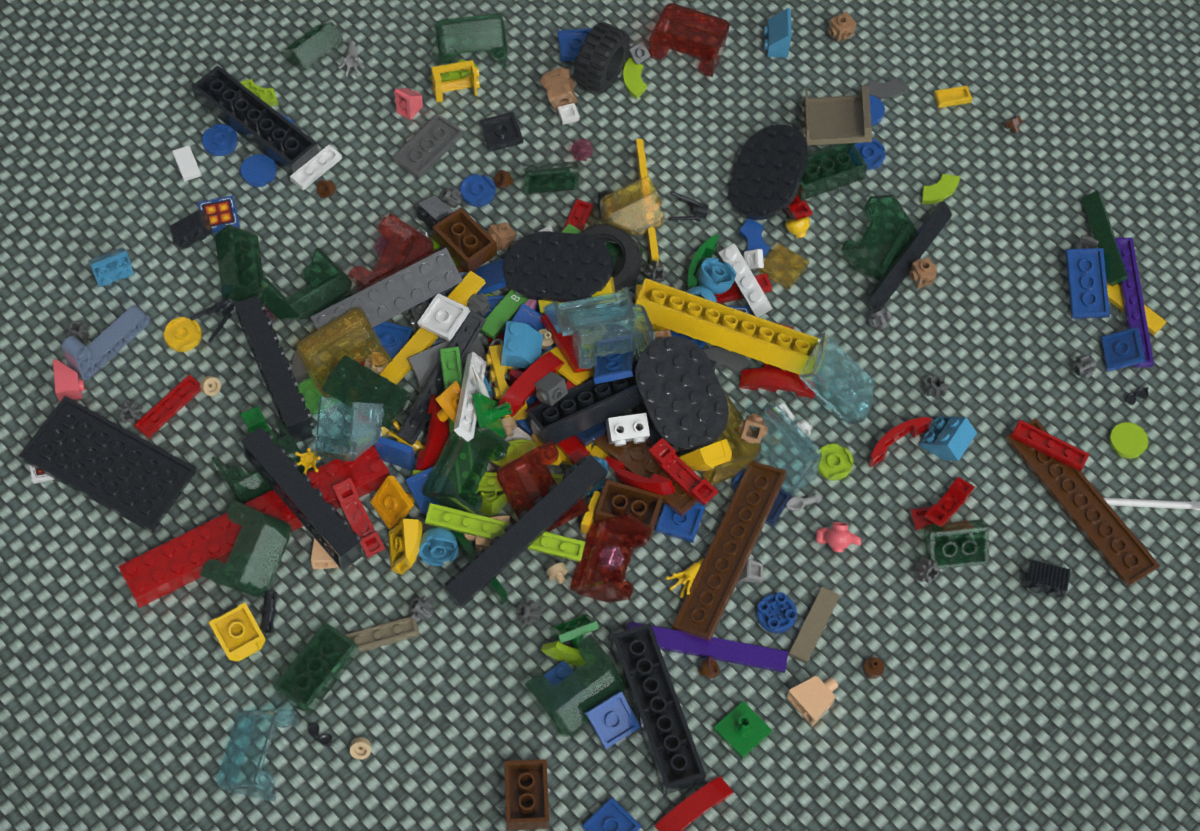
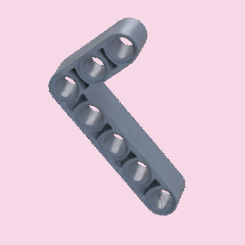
[61,306,150,380]

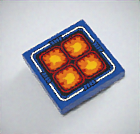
[197,195,240,234]

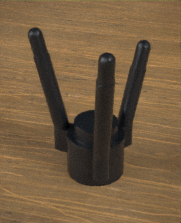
[668,191,709,221]
[190,298,234,343]

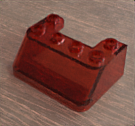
[648,3,730,77]
[346,213,434,288]
[497,441,590,532]
[570,513,652,603]

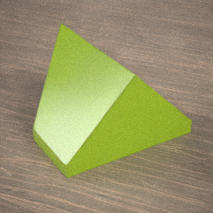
[469,488,509,517]

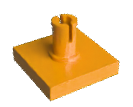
[435,381,461,424]
[370,475,414,530]

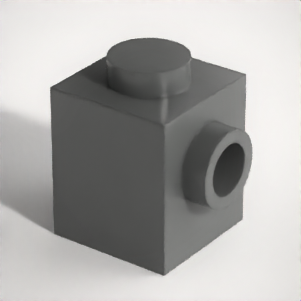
[535,371,568,406]

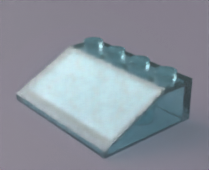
[799,333,874,425]

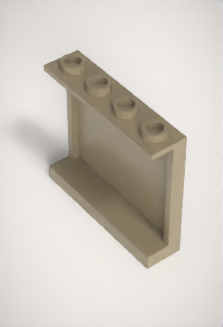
[802,86,872,145]

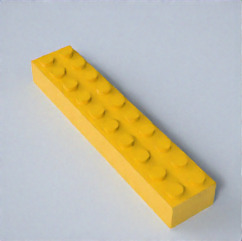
[632,278,823,379]

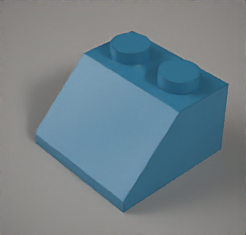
[764,8,792,58]
[501,321,543,369]

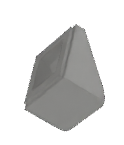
[739,559,763,583]

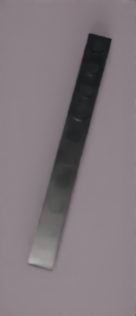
[444,455,608,609]

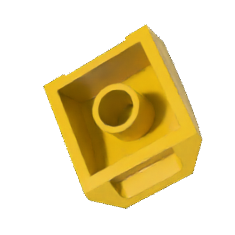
[679,439,732,471]
[388,519,423,575]
[208,602,266,661]

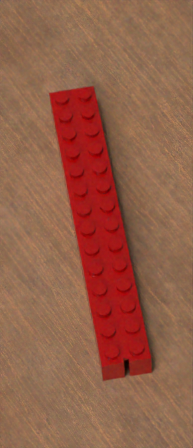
[118,442,390,608]

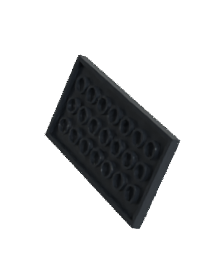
[19,396,197,533]

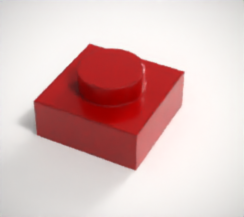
[910,506,935,530]

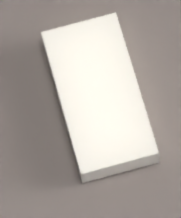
[172,146,201,182]

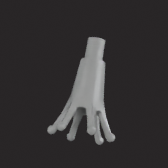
[338,41,364,77]

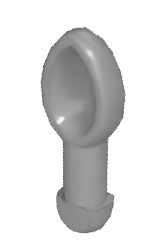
[785,494,822,511]

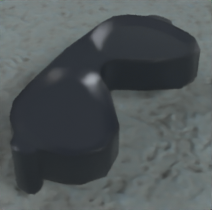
[1125,387,1149,405]
[308,724,332,747]

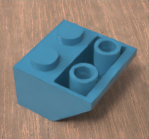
[88,247,134,287]
[919,416,977,461]

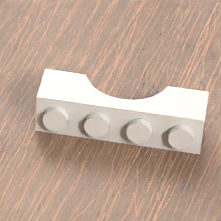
[719,243,773,317]

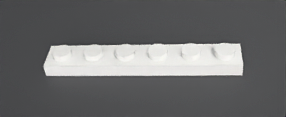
[454,351,487,441]

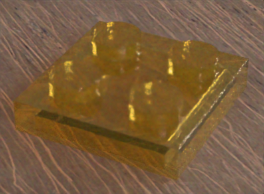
[759,243,809,290]

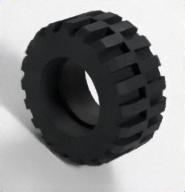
[574,22,630,93]

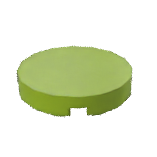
[1109,422,1149,459]
[814,443,854,481]

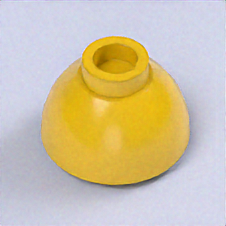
[785,217,810,238]

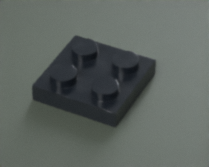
[479,112,524,152]

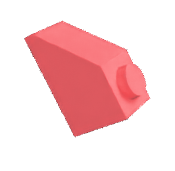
[394,88,423,120]
[53,359,85,402]

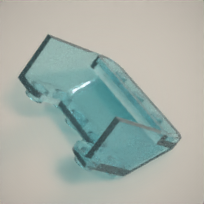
[569,304,655,369]
[315,397,384,461]

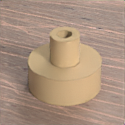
[538,329,554,349]
[200,376,221,396]
[502,417,517,437]
[546,563,568,584]
[350,737,371,760]

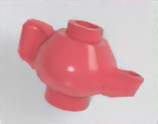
[816,522,862,552]

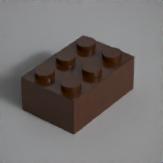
[432,208,497,273]
[595,480,663,540]
[504,759,549,831]

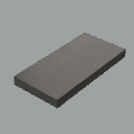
[391,113,465,180]
[407,335,486,391]

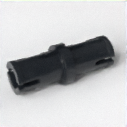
[260,590,278,633]

